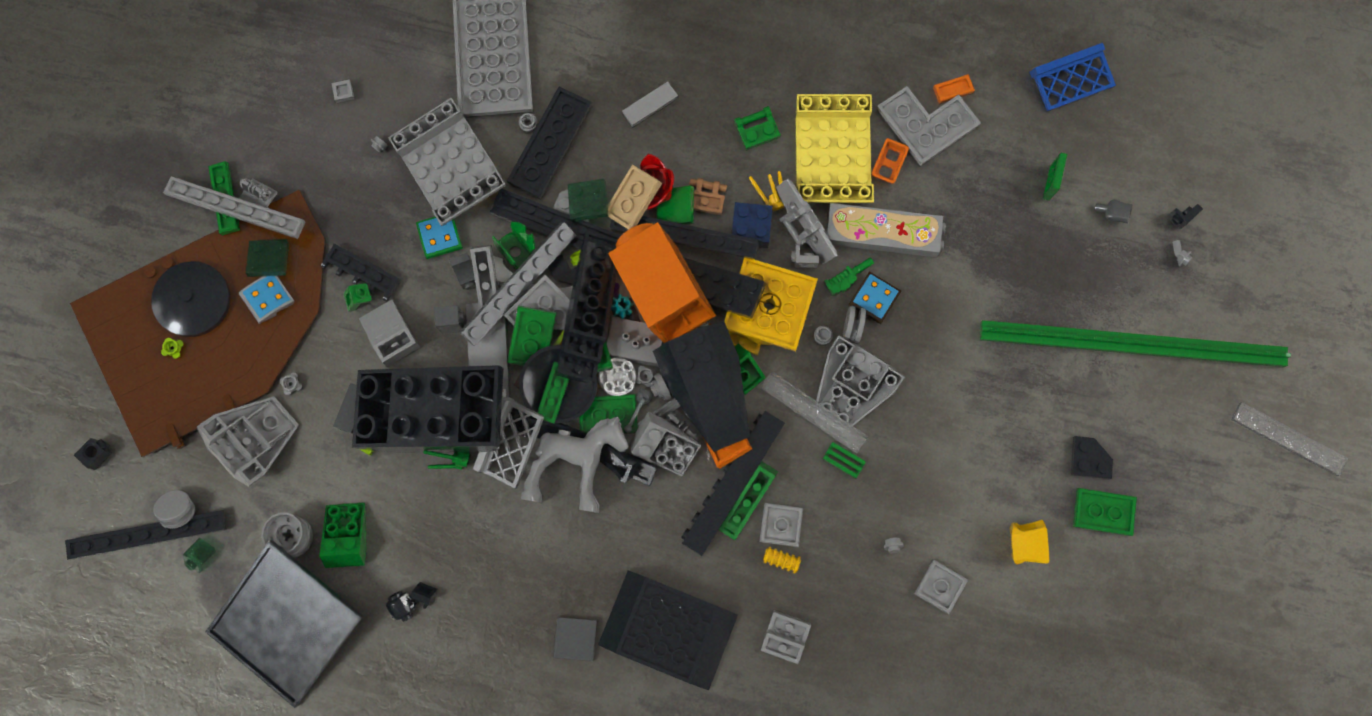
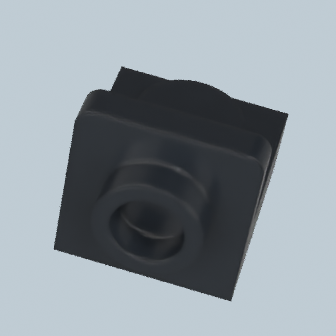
[1168,204,1203,229]

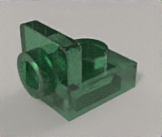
[183,537,216,573]

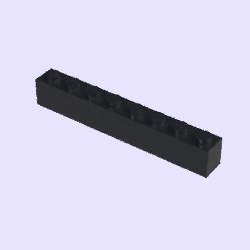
[681,411,785,557]

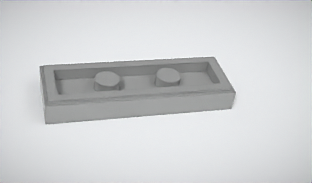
[622,81,678,127]

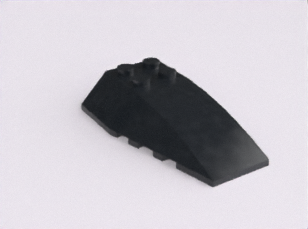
[653,321,750,452]

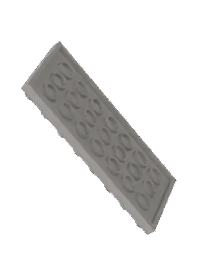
[452,0,533,117]

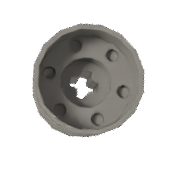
[261,513,314,557]

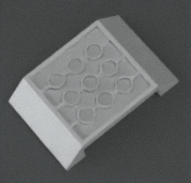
[388,98,506,226]

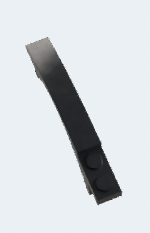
[507,407,658,486]

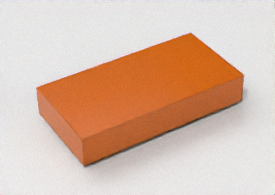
[933,74,975,104]

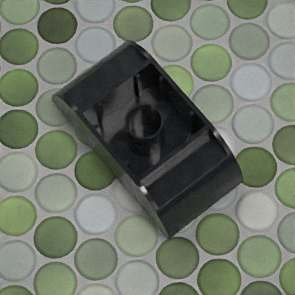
[352,365,504,453]

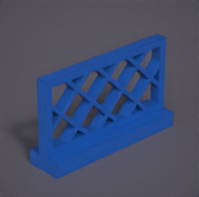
[1029,43,1116,111]

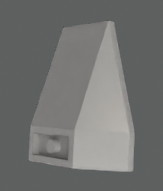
[814,335,905,431]

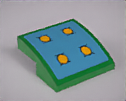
[416,217,463,260]

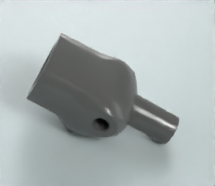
[1095,199,1133,224]

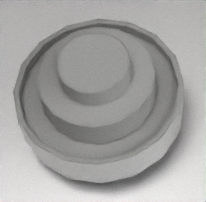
[650,373,671,401]

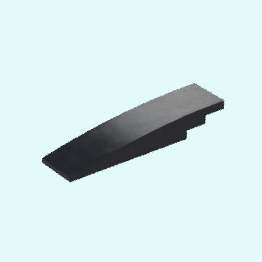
[556,230,618,385]

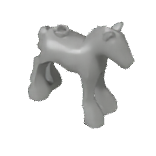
[521,417,629,513]

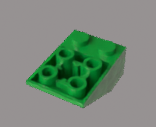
[319,503,366,568]

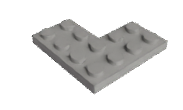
[876,86,981,166]

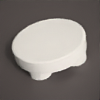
[598,357,636,396]

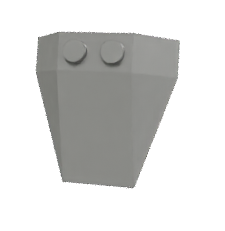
[197,396,299,487]

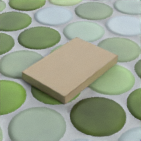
[603,165,662,230]

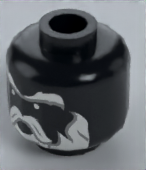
[386,590,416,622]

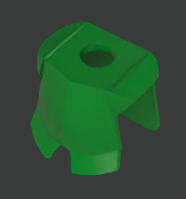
[492,221,535,270]

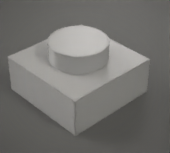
[332,79,354,103]

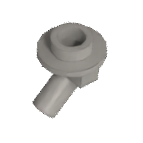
[1172,240,1193,267]

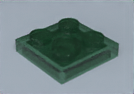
[568,179,608,222]
[246,239,289,277]

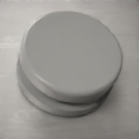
[843,306,866,343]
[153,490,195,529]

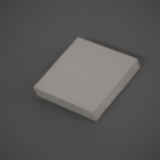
[759,503,803,547]
[914,560,968,614]

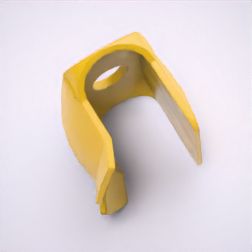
[1009,519,1050,565]

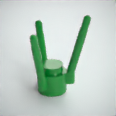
[423,450,470,470]

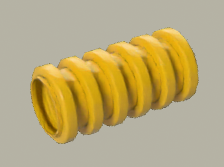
[763,546,801,574]

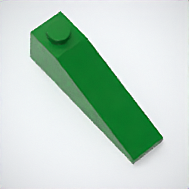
[719,461,778,540]

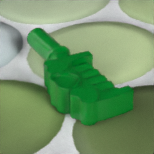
[824,257,874,296]

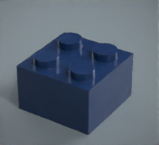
[732,202,773,248]

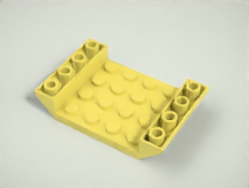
[795,94,874,203]

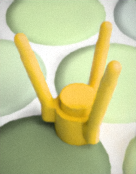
[749,171,785,211]

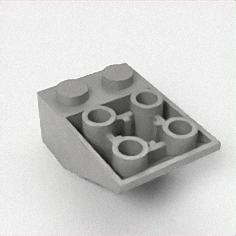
[359,299,420,367]
[630,411,701,476]

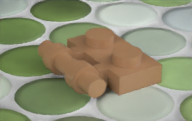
[689,178,727,215]

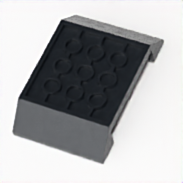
[598,570,738,690]

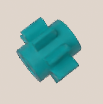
[611,294,634,319]

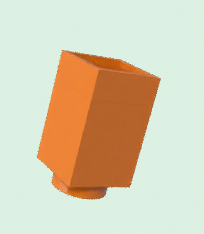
[608,222,716,343]

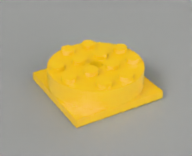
[724,258,818,352]

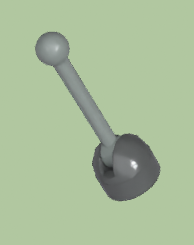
[624,388,654,433]

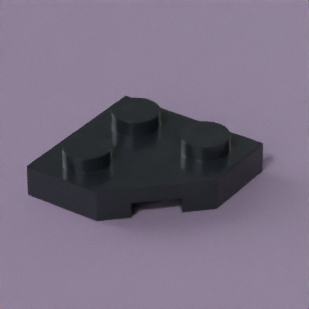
[1071,436,1113,479]

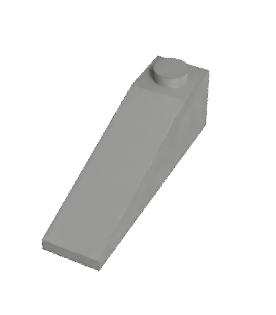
[470,245,502,323]

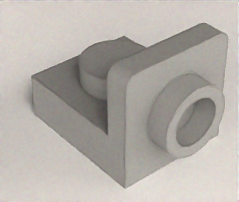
[791,245,819,268]

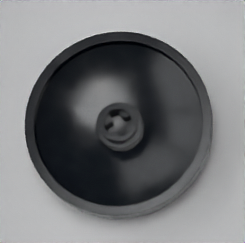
[151,261,231,337]
[519,345,597,423]

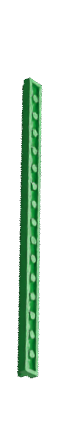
[980,320,1291,367]

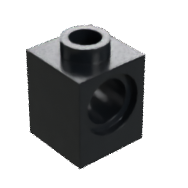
[74,438,112,470]

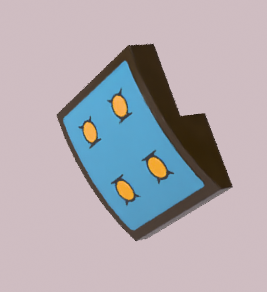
[848,271,901,324]

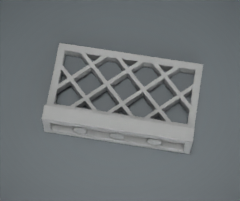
[473,397,545,488]

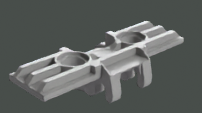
[776,179,838,265]

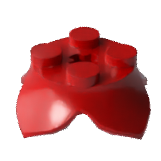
[640,154,674,210]

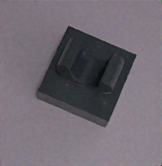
[410,582,437,609]

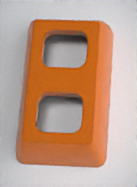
[872,138,909,184]

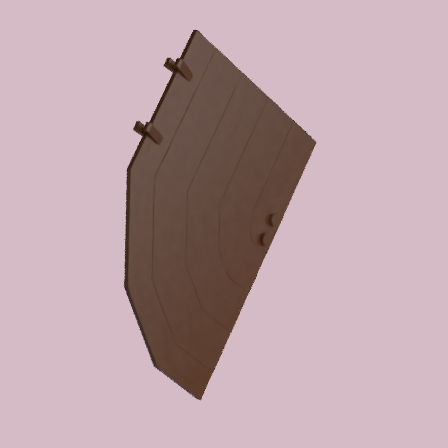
[70,190,326,457]

